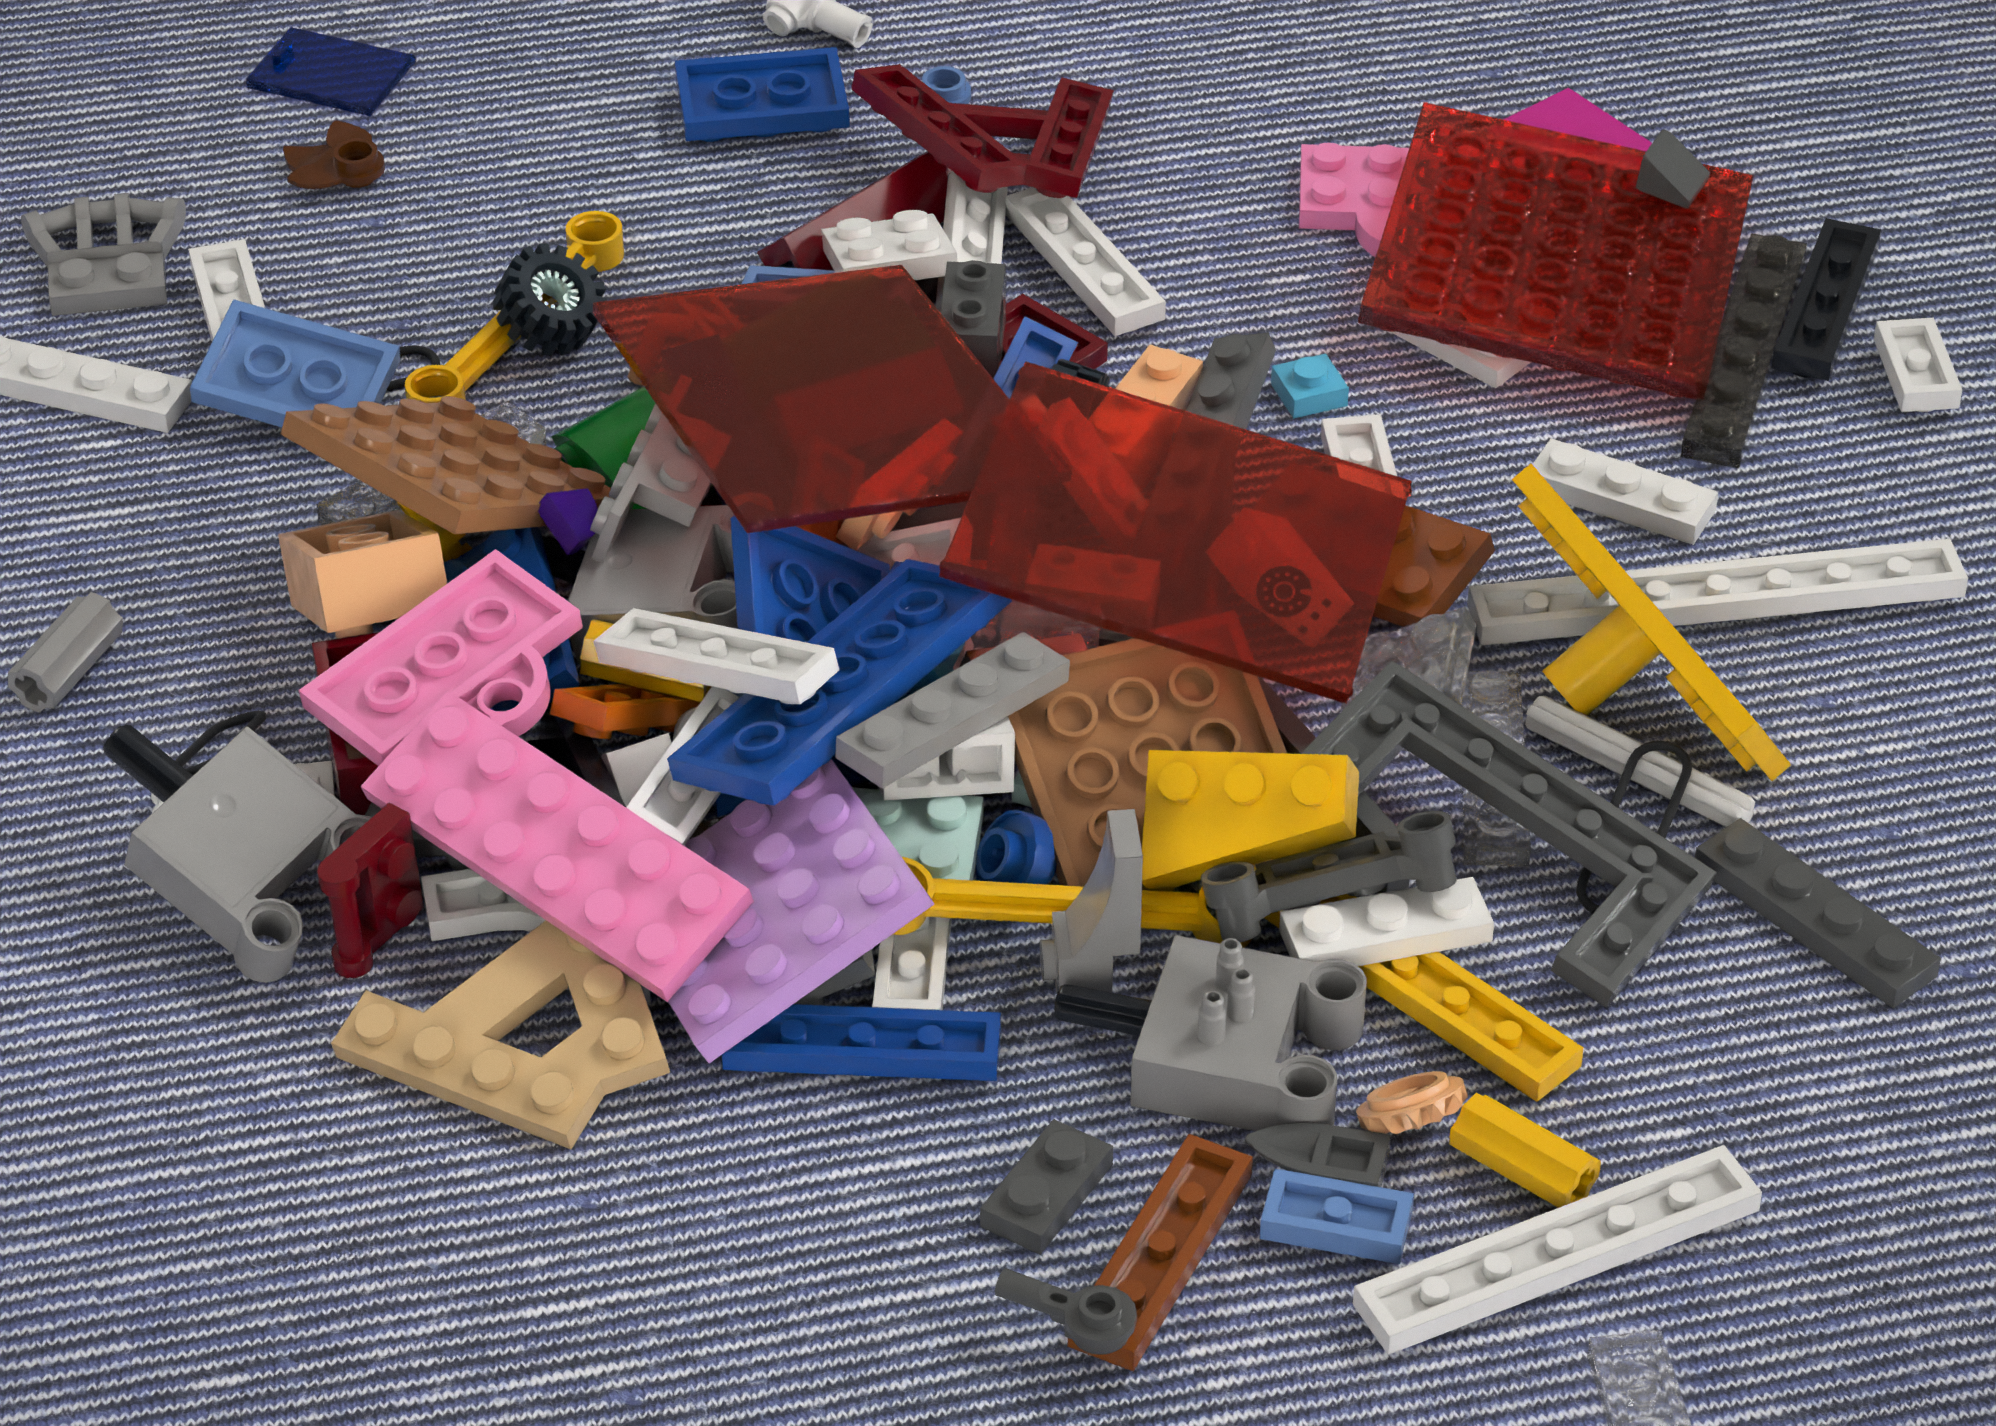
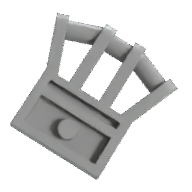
[21,193,186,316]

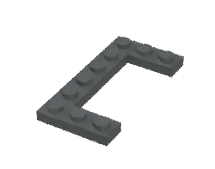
[1301,660,1717,1008]

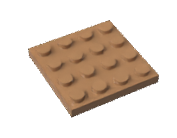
[280,396,616,534]
[1008,615,1287,890]

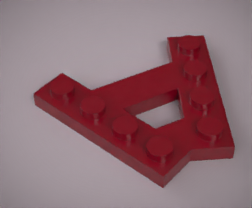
[851,64,1114,198]

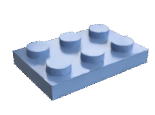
[190,299,400,428]

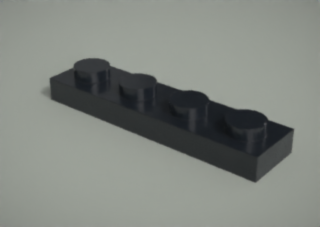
[1771,218,1881,381]

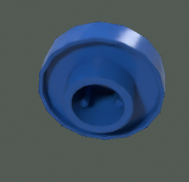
[975,810,1057,885]

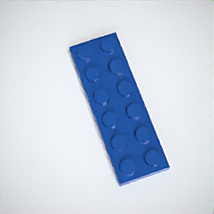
[667,559,1012,806]

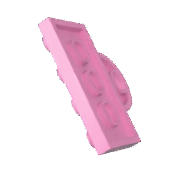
[1299,143,1526,266]
[298,549,583,766]

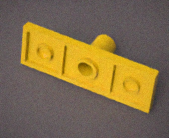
[1512,463,1791,781]

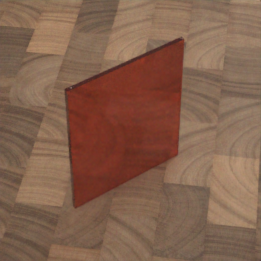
[592,265,1071,533]
[939,361,1412,704]

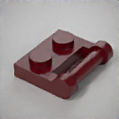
[317,802,424,978]

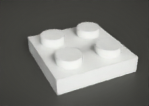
[821,210,958,285]

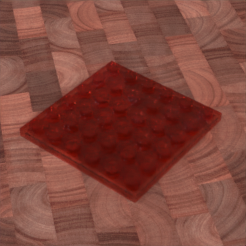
[1358,102,1754,401]

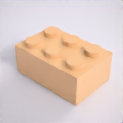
[278,510,447,639]

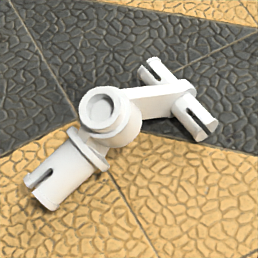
[763,0,873,48]

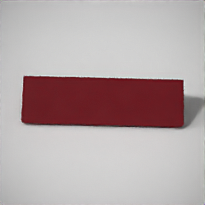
[757,151,951,270]

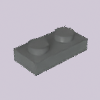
[980,1119,1113,1255]

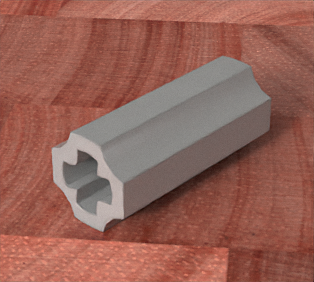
[8,592,123,713]

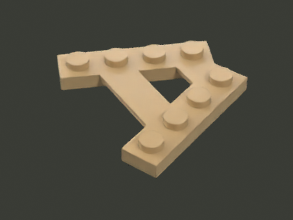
[331,921,670,1149]

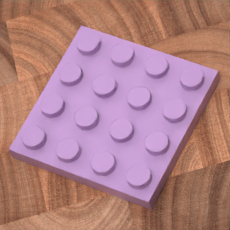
[668,759,935,1063]

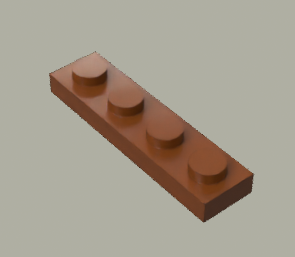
[1067,1134,1253,1371]

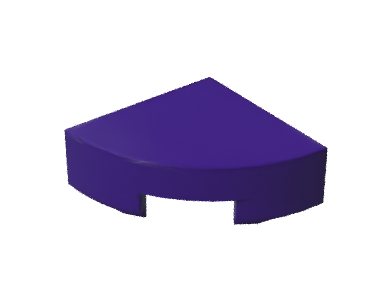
[539,488,598,555]

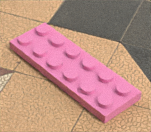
[361,690,754,1002]

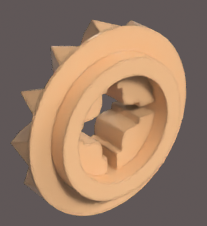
[1356,1071,1468,1135]

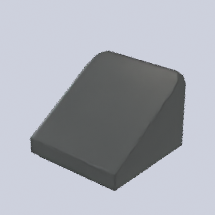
[1635,129,1710,209]

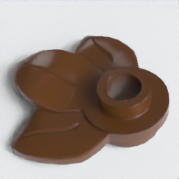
[283,120,385,189]

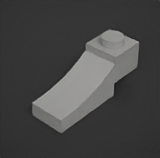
[1040,809,1143,994]

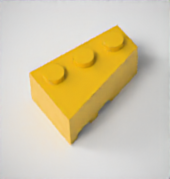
[1142,750,1359,892]

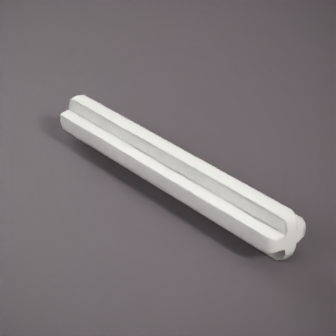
[1525,696,1755,827]

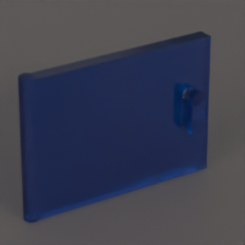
[246,27,416,116]

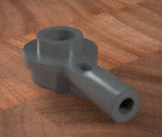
[995,1268,1137,1355]

